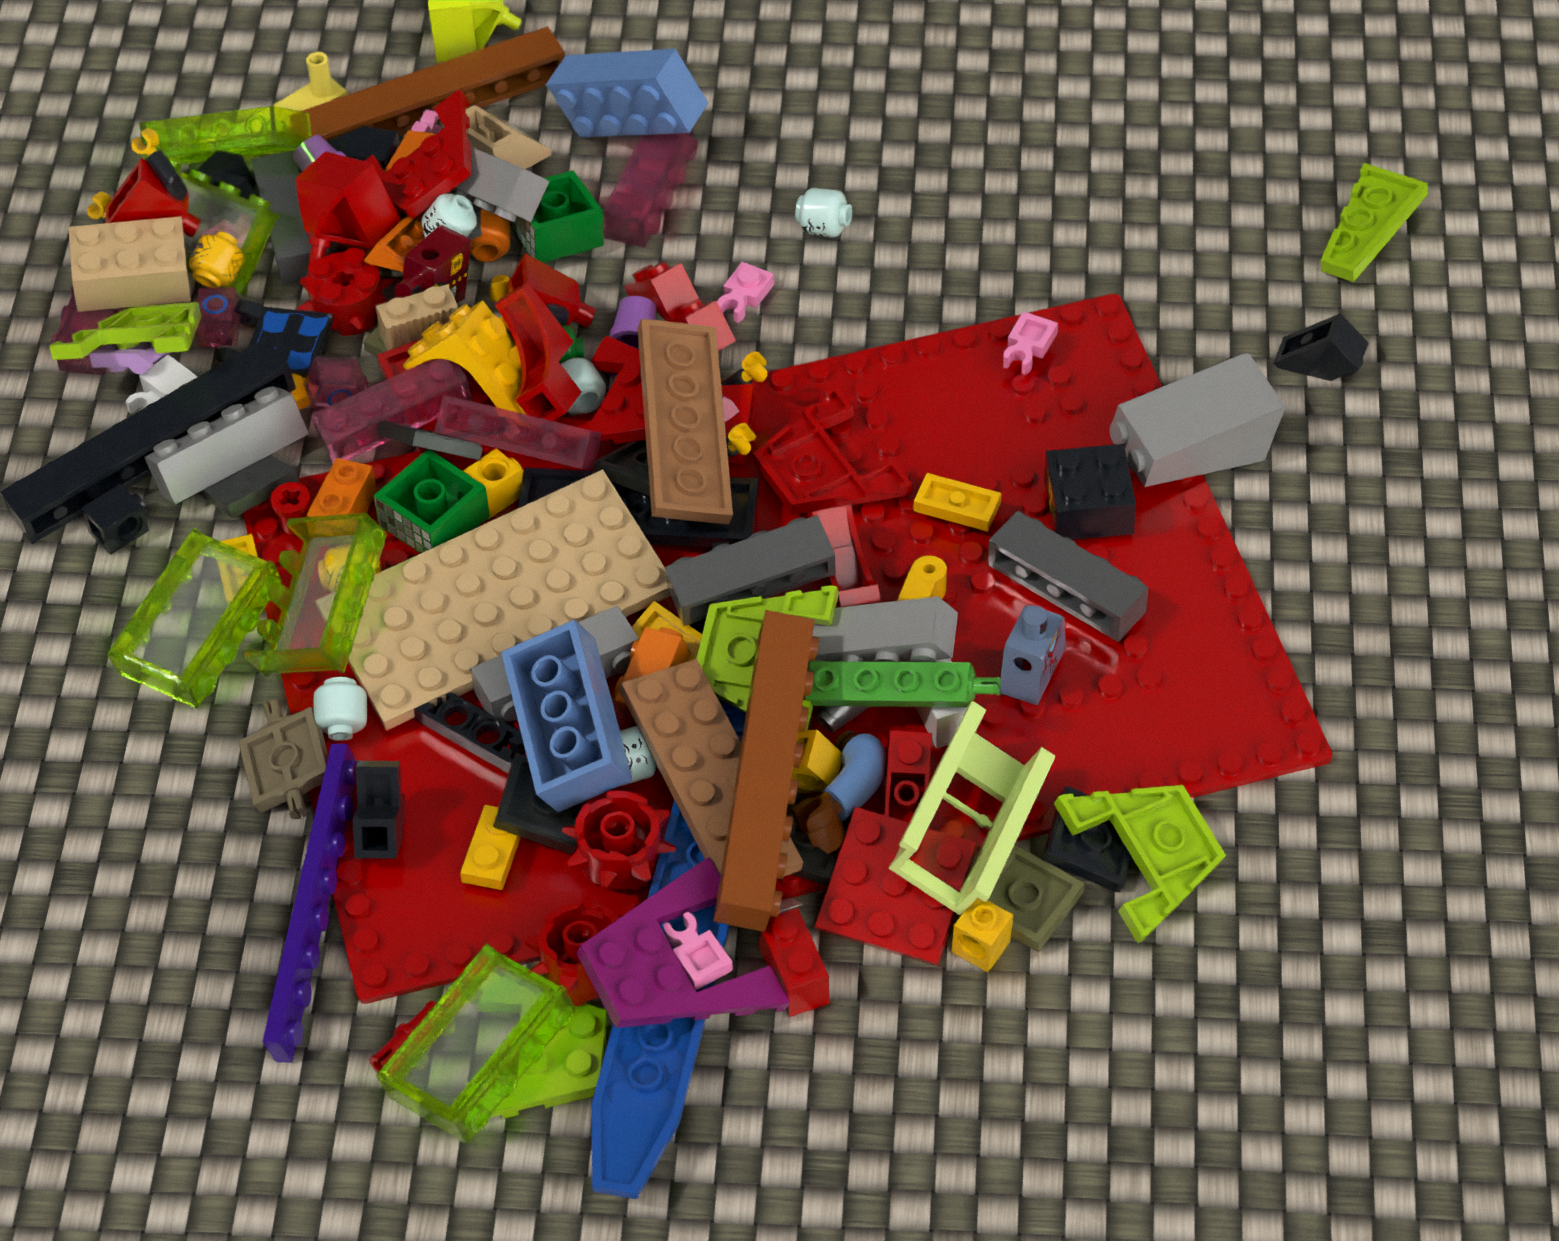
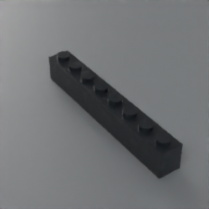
[0,338,296,544]

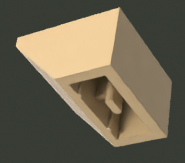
[466,105,551,169]

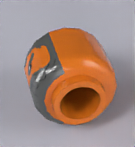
[468,208,511,262]

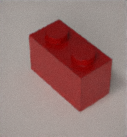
[758,908,830,1017]

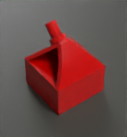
[295,151,401,264]

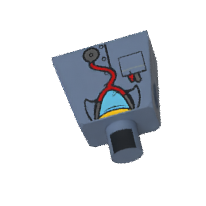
[1000,605,1066,705]

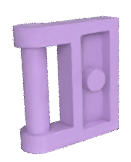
[89,342,178,375]

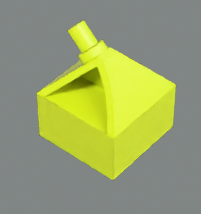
[428,0,521,63]

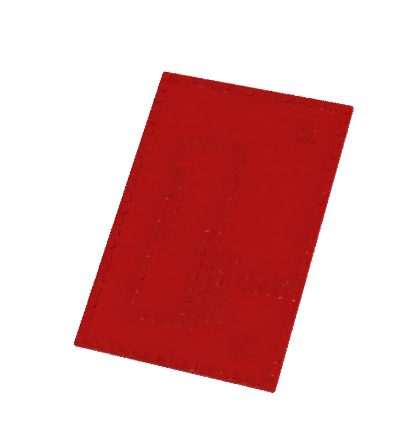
[243,294,1332,1004]

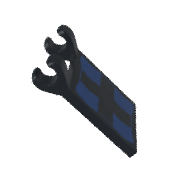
[216,299,335,378]

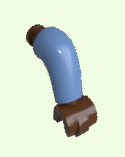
[790,730,888,854]

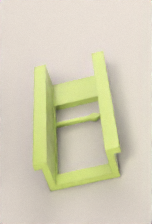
[889,701,1056,915]

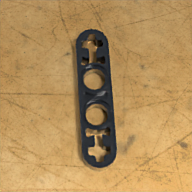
[413,692,526,774]

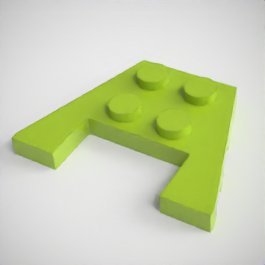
[49,302,201,360]
[696,585,839,731]
[1054,785,1226,944]
[462,970,608,1127]

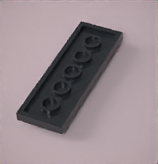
[518,467,759,547]

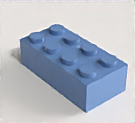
[546,49,708,137]
[501,619,633,812]

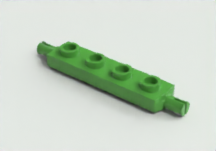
[805,661,1001,708]

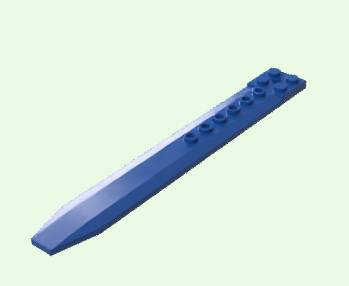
[592,699,746,1199]

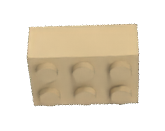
[69,216,191,312]

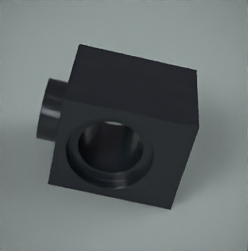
[82,484,149,555]

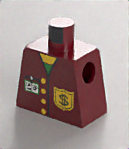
[395,225,472,303]

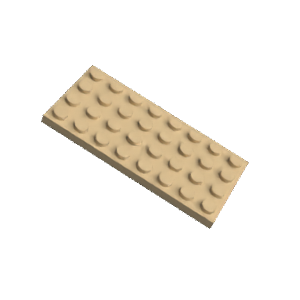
[317,470,671,731]

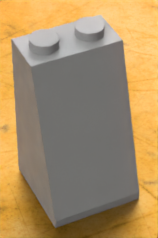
[1109,353,1286,487]

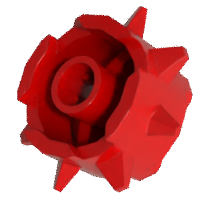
[296,247,395,336]
[562,791,676,890]
[525,902,619,1007]

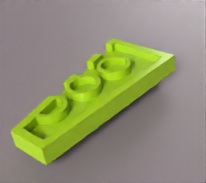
[1320,163,1428,282]

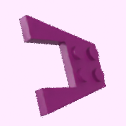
[576,857,790,1028]

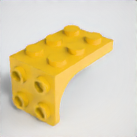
[403,300,535,437]

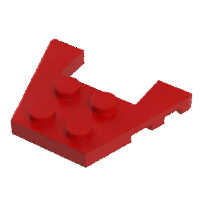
[365,89,472,219]
[542,336,646,454]
[753,385,913,515]

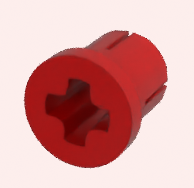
[270,482,311,534]

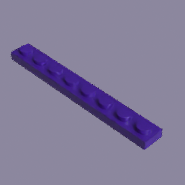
[262,744,358,1063]

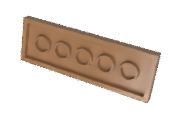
[638,319,733,524]
[620,659,803,879]

